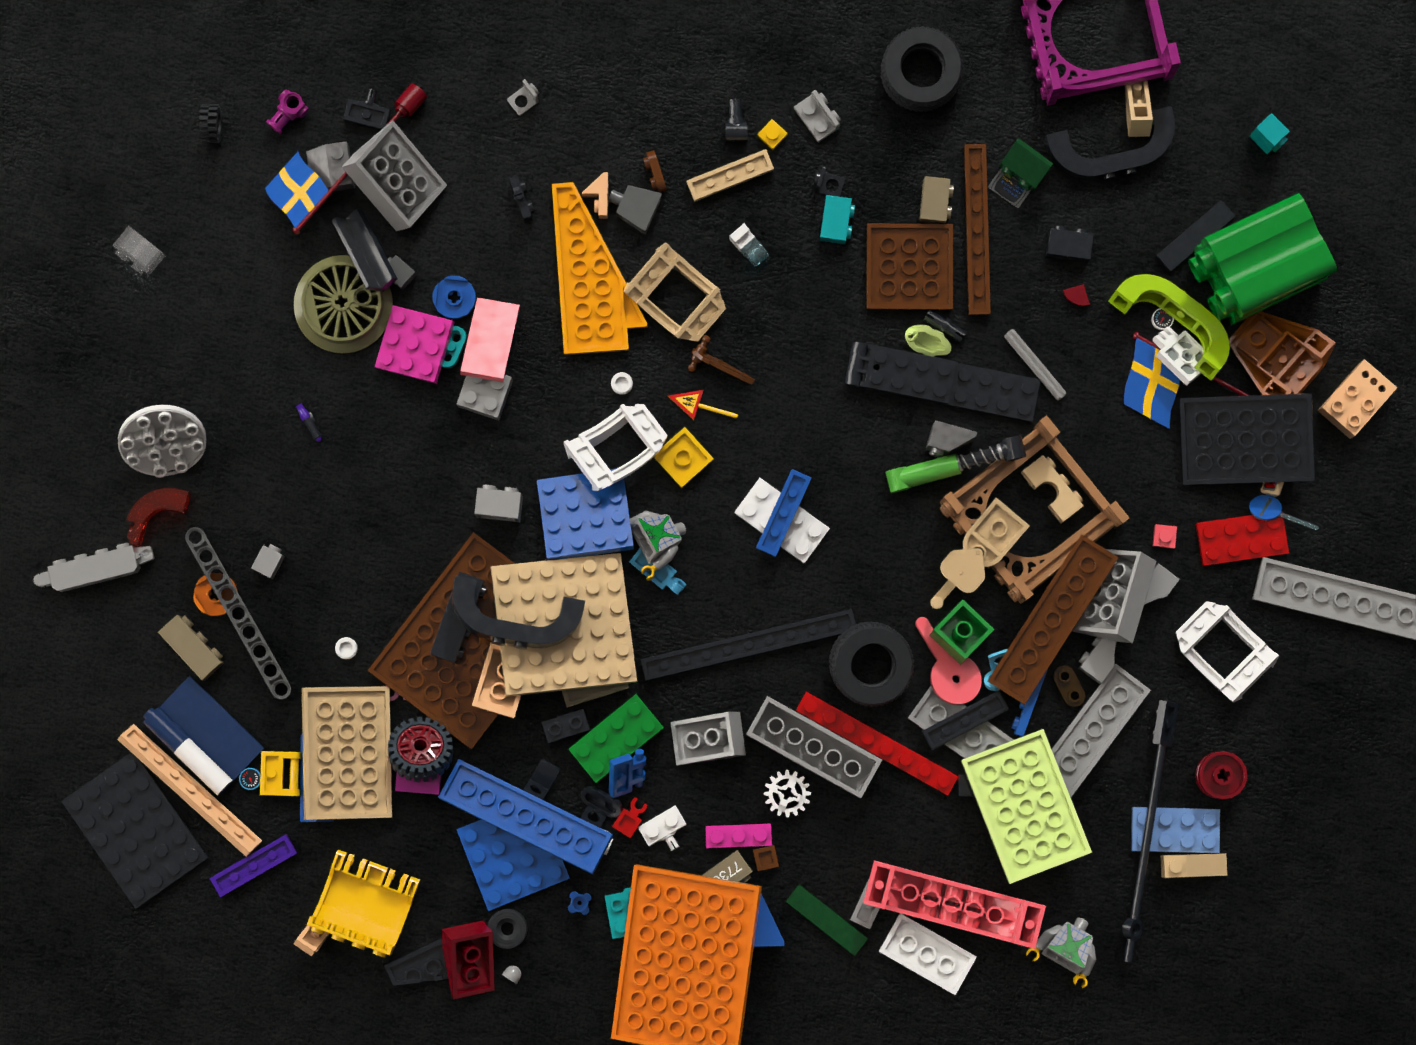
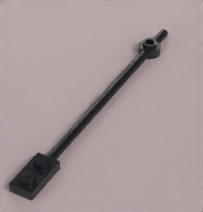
[1122,700,1179,963]

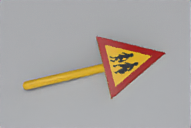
[668,390,738,420]

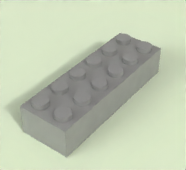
[746,696,882,798]

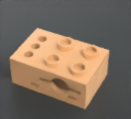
[1318,359,1397,439]

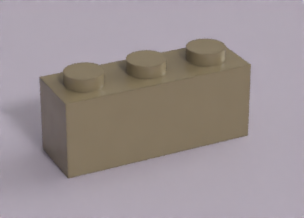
[158,615,224,681]

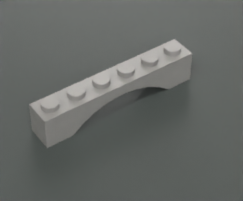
[1079,564,1180,684]

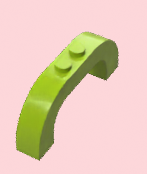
[1108,274,1230,380]

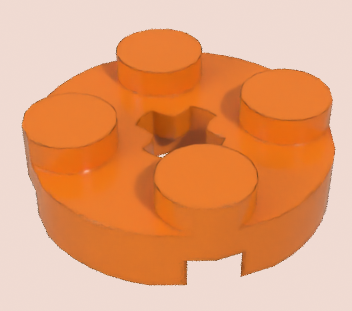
[193,573,238,616]

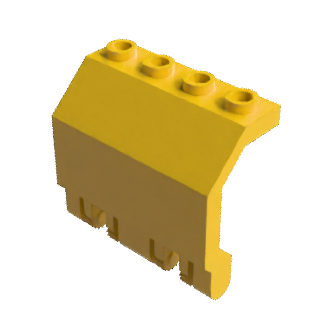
[307,849,420,958]

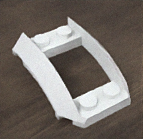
[564,404,667,491]
[1176,601,1279,702]

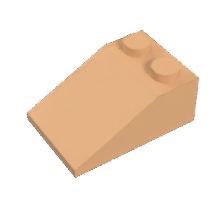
[472,643,521,719]

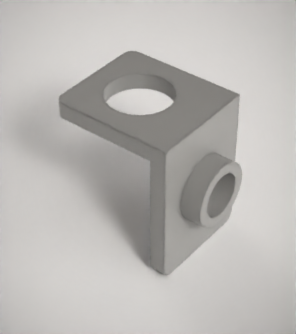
[507,79,539,116]

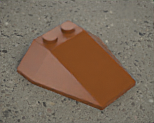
[1229,312,1336,395]

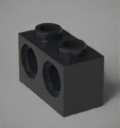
[542,709,590,743]

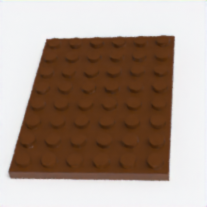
[368,532,515,749]

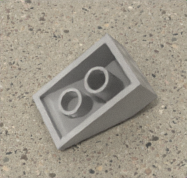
[671,712,746,765]

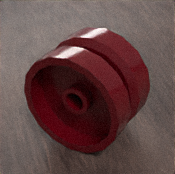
[1195,751,1247,800]

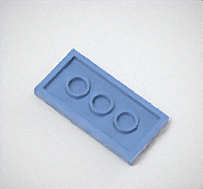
[1131,807,1220,853]

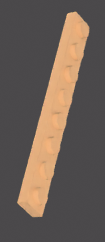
[118,724,262,857]

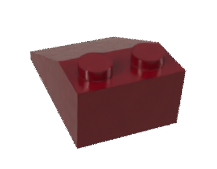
[442,921,495,999]

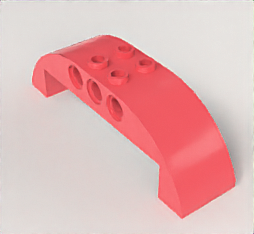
[863,861,1046,949]

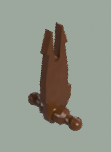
[688,335,755,385]

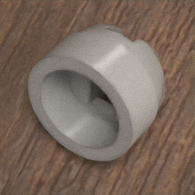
[502,966,521,984]

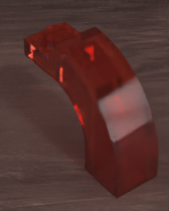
[127,488,191,547]

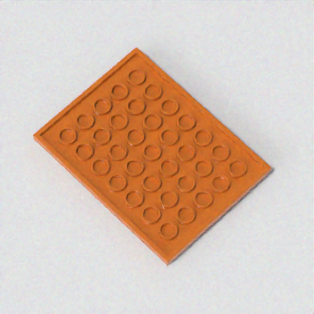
[611,864,762,1045]

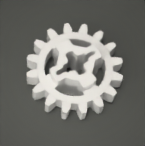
[764,770,811,817]

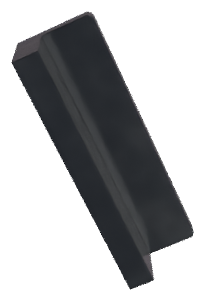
[332,209,398,292]

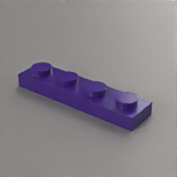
[210,834,297,897]

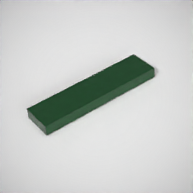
[786,885,868,956]

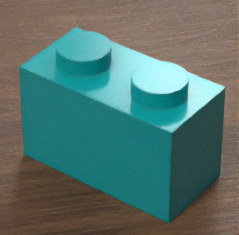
[1249,113,1290,154]
[820,195,855,244]

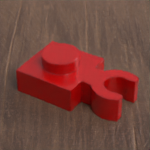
[612,797,647,838]

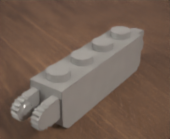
[33,543,154,592]

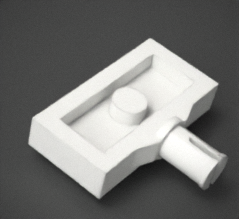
[638,805,687,851]

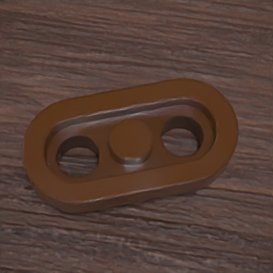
[643,150,667,193]

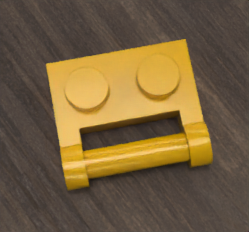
[260,751,302,796]

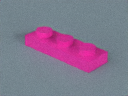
[706,824,772,848]

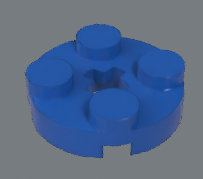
[433,276,476,319]

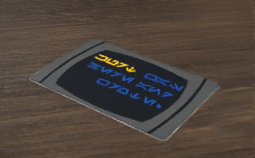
[988,169,1031,208]

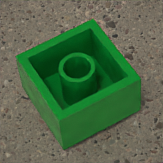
[929,600,994,665]

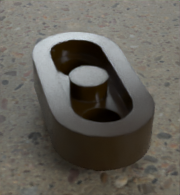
[1053,665,1085,707]

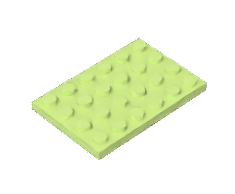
[961,729,1092,884]

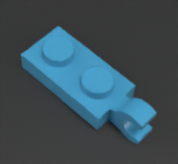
[629,548,686,595]

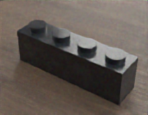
[430,572,487,664]

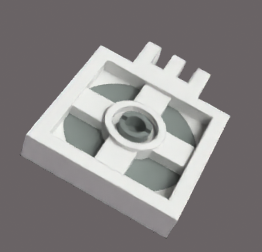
[1153,327,1203,386]

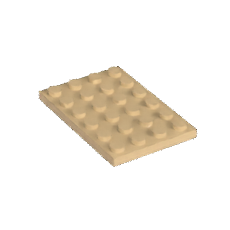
[302,686,392,820]

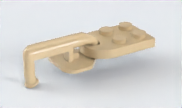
[931,498,1030,609]

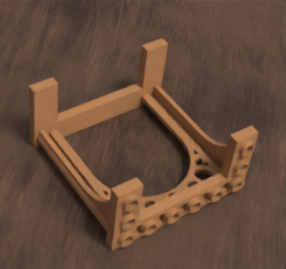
[940,415,1129,604]

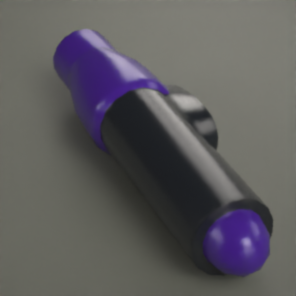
[296,403,321,442]

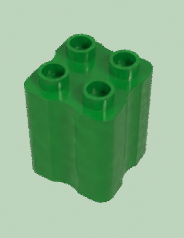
[1188,193,1337,325]

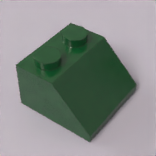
[999,138,1053,192]

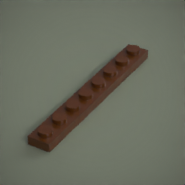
[964,144,991,316]

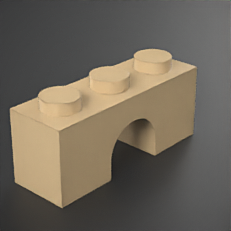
[1021,455,1083,523]

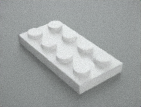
[734,478,830,563]
[879,913,976,995]

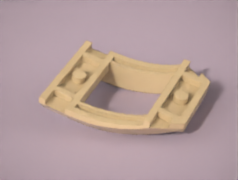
[623,243,726,341]

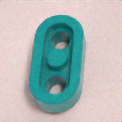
[442,326,467,369]

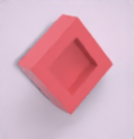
[1152,524,1177,549]

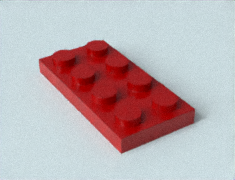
[1196,511,1289,566]

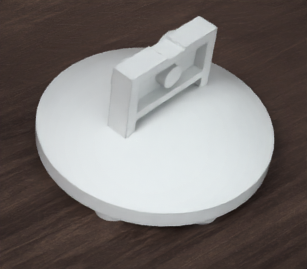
[118,405,206,478]

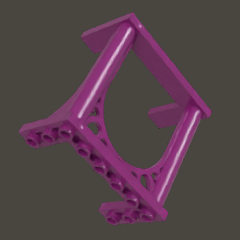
[1021,0,1181,106]

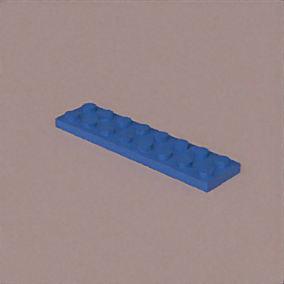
[438,759,613,875]

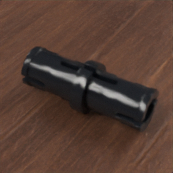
[923,310,967,343]

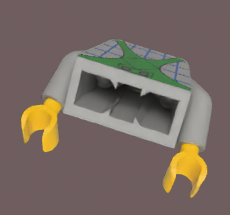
[630,511,686,581]
[1026,918,1096,988]

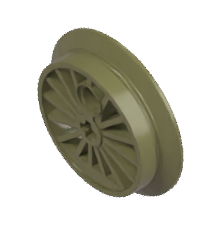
[294,255,393,353]

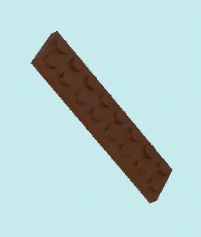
[987,534,1119,705]

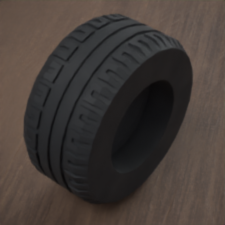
[881,26,964,112]
[829,621,914,707]

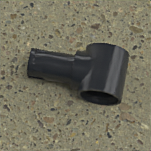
[725,99,748,142]

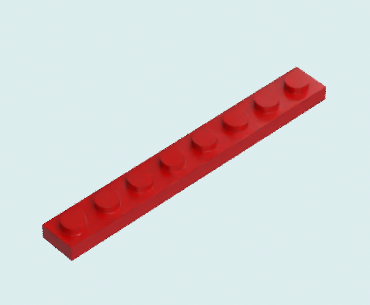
[796,692,958,796]

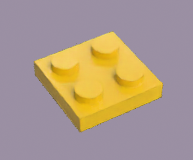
[654,427,714,488]

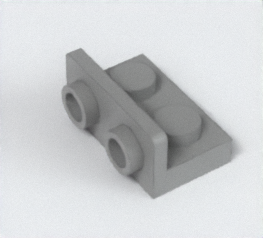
[794,90,841,143]

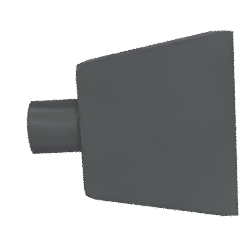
[608,185,662,235]

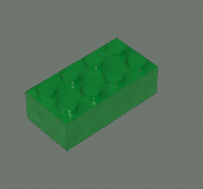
[569,694,664,783]

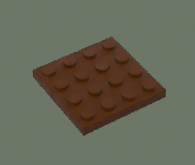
[866,223,953,311]

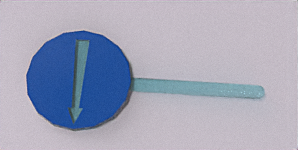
[1249,495,1319,530]

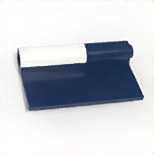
[143,676,264,796]

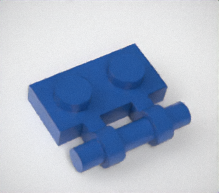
[609,749,646,798]

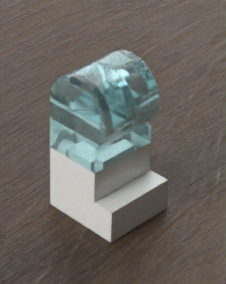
[729,223,769,267]

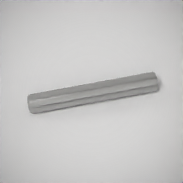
[1004,329,1066,400]

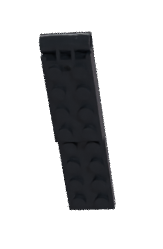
[844,342,1040,423]

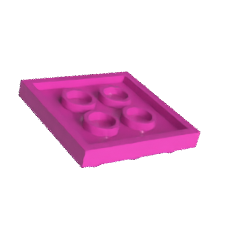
[375,305,455,384]

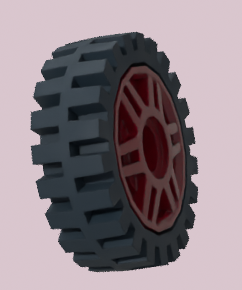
[388,717,453,782]

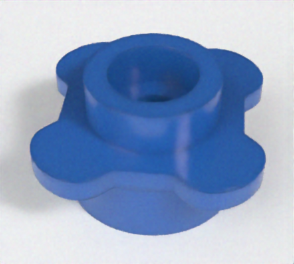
[568,891,591,915]

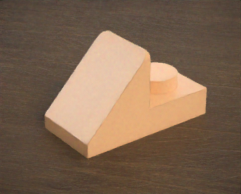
[582,172,608,219]
[294,925,330,956]

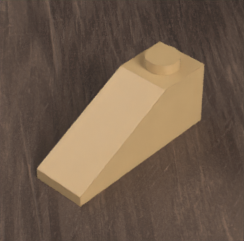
[1125,81,1153,137]
[1160,853,1227,878]

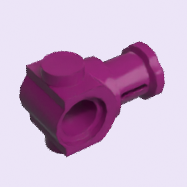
[266,90,309,134]

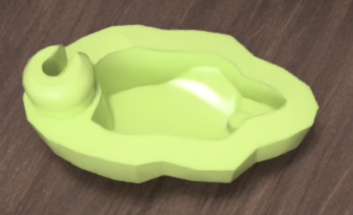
[905,325,951,357]

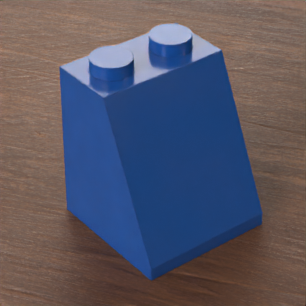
[754,894,784,947]

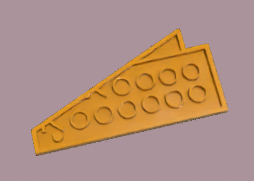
[552,182,647,355]

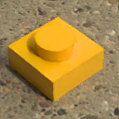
[757,119,788,150]

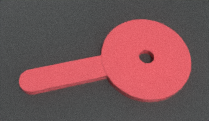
[915,617,982,705]

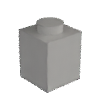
[251,544,285,579]

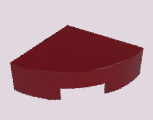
[1062,284,1090,307]

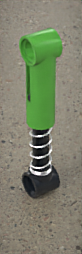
[885,435,1026,493]

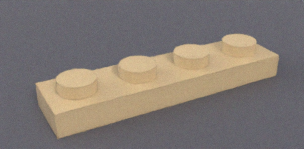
[686,149,774,202]

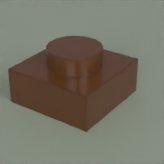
[753,845,779,871]

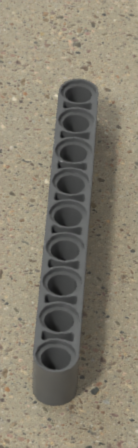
[185,527,291,699]

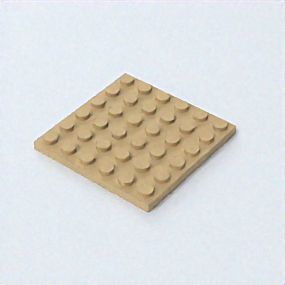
[490,553,637,697]

